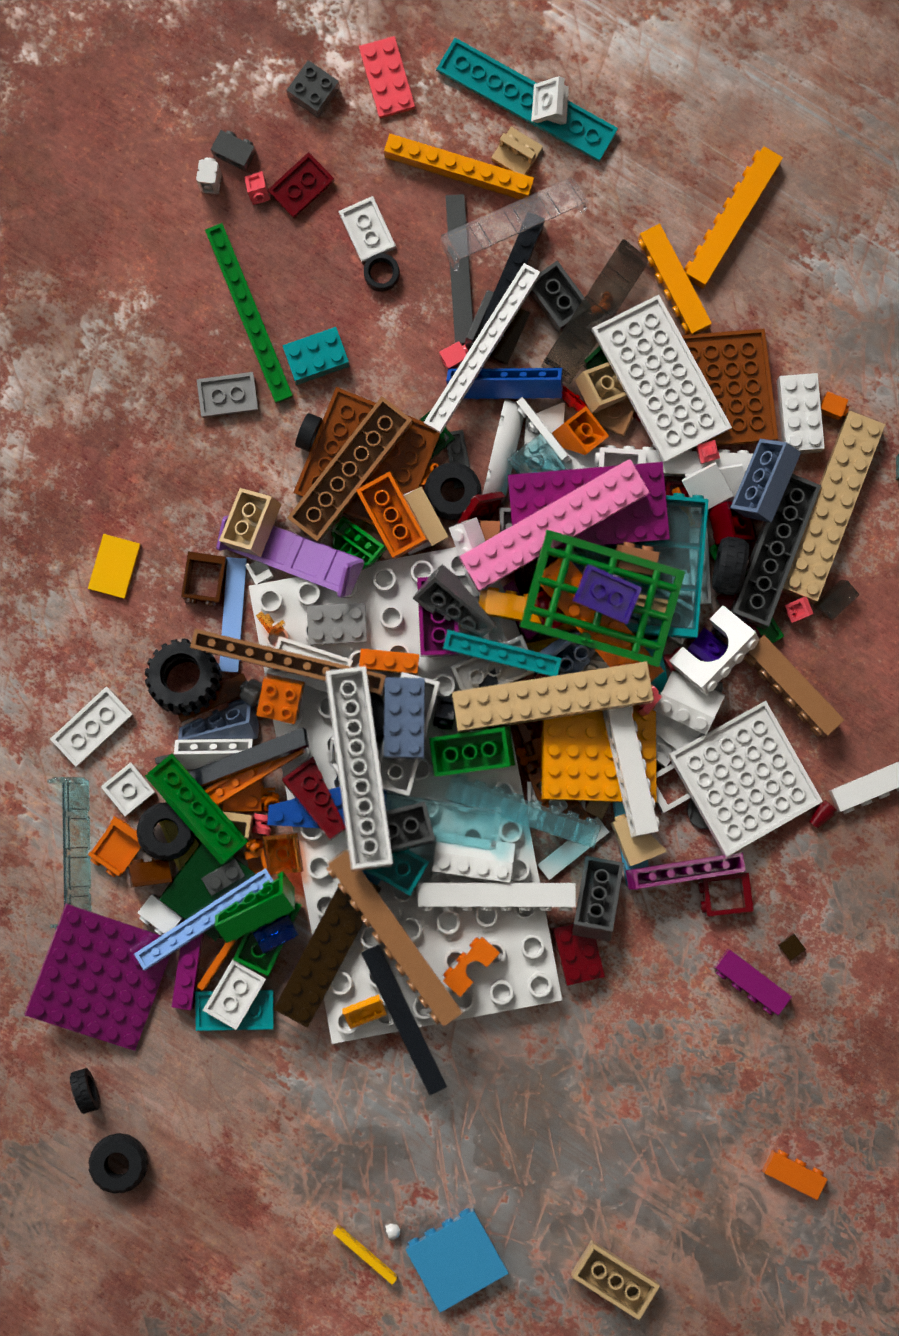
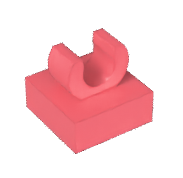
[696,440,720,464]

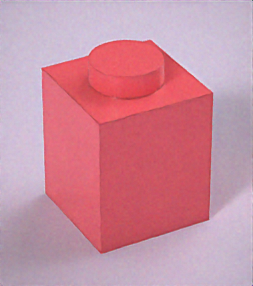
[439,341,468,371]

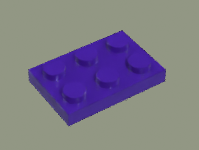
[573,565,642,624]

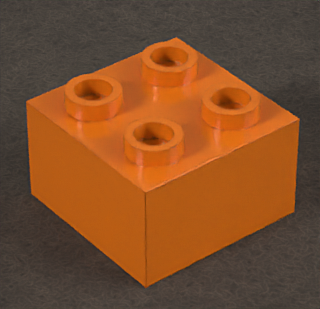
[256,673,305,724]

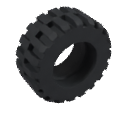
[145,638,222,716]

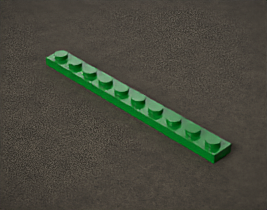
[205,223,293,404]

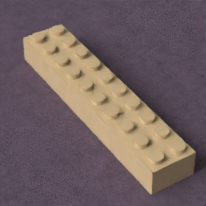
[782,411,885,604]
[452,662,653,733]

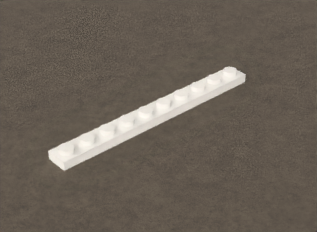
[424,263,541,434]

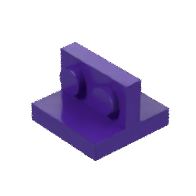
[687,627,728,662]

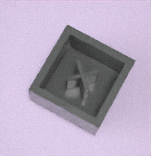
[286,60,340,118]

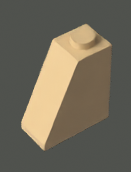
[611,813,666,866]

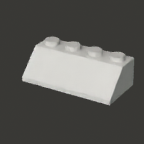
[432,832,515,883]

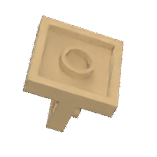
[491,127,543,175]

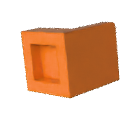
[244,848,269,874]

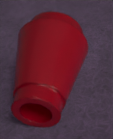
[809,800,837,829]

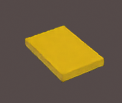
[88,534,141,599]

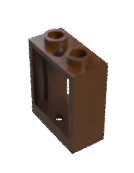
[181,551,227,607]

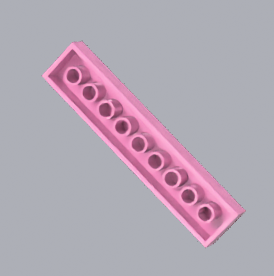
[459,459,650,592]

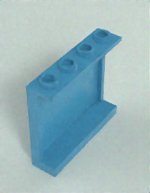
[405,1208,509,1313]

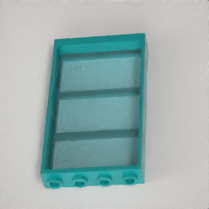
[623,493,709,639]

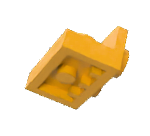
[342,994,387,1029]

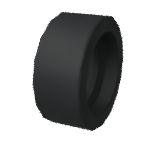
[364,254,399,292]
[295,413,323,452]

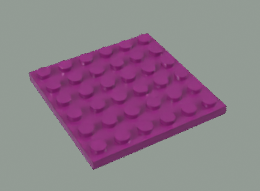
[24,903,171,1051]

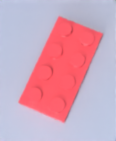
[359,36,415,119]

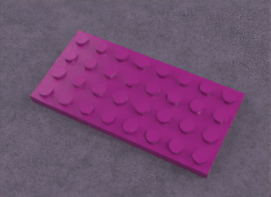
[508,462,670,549]

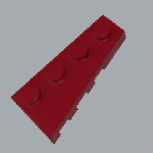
[282,756,346,841]

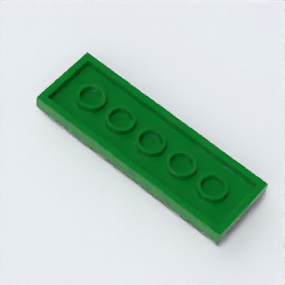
[145,754,248,865]

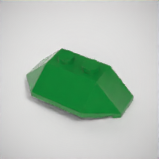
[331,516,387,571]

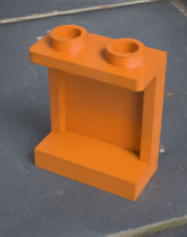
[88,816,141,877]

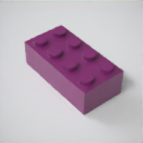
[417,577,460,657]

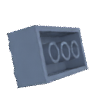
[730,439,801,522]
[384,678,425,759]

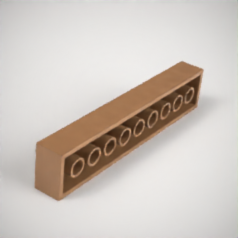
[326,849,463,1027]

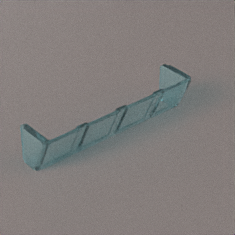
[47,777,91,930]
[344,792,502,850]

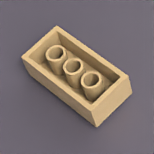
[571,1240,660,1320]

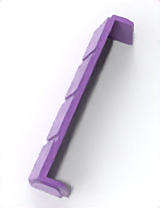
[216,515,364,598]

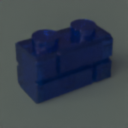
[253,914,300,953]

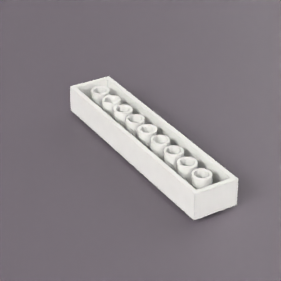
[325,666,393,871]

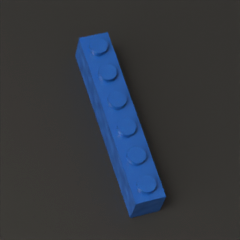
[446,368,563,399]

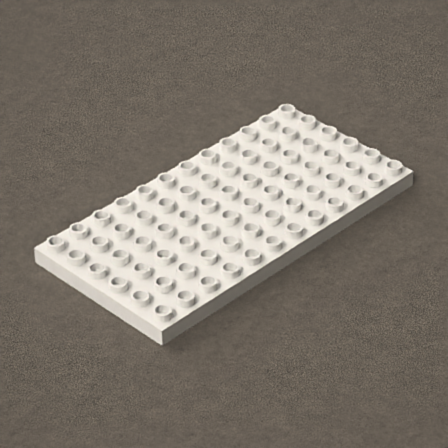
[249,547,562,1044]

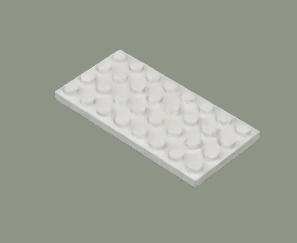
[591,295,732,463]

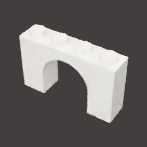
[669,606,759,695]

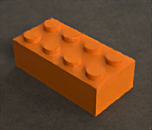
[356,471,429,559]

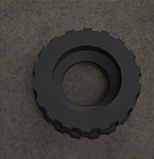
[70,1068,100,1114]

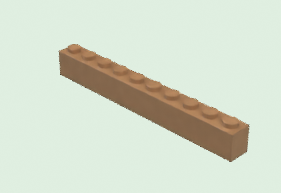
[190,629,387,695]

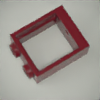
[698,872,754,917]

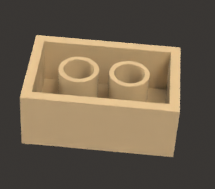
[219,488,282,557]

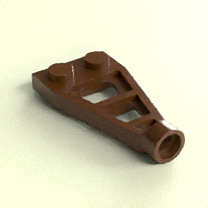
[523,760,589,839]

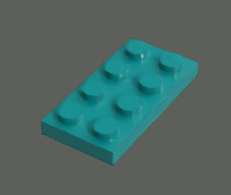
[195,990,274,1031]

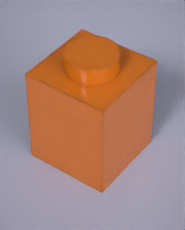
[821,391,849,421]

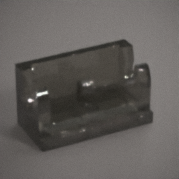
[814,580,860,620]

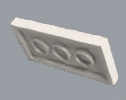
[267,636,353,693]
[50,686,133,767]

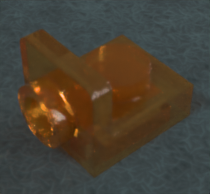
[256,611,286,636]

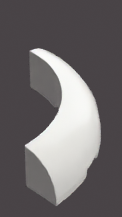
[483,399,524,496]

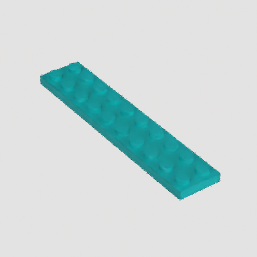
[436,37,618,162]

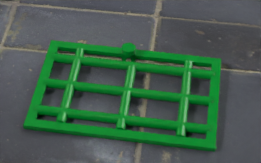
[520,530,685,667]

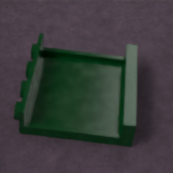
[159,842,256,941]

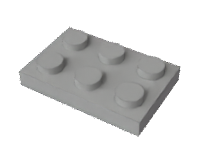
[197,372,258,418]
[307,603,367,645]

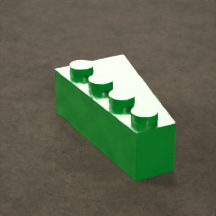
[215,871,295,943]

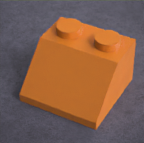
[552,406,609,455]

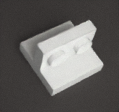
[531,76,569,125]

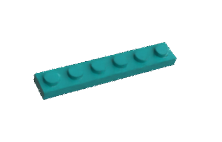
[443,630,562,676]

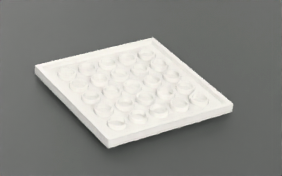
[668,701,823,857]

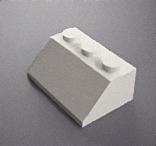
[654,671,725,735]

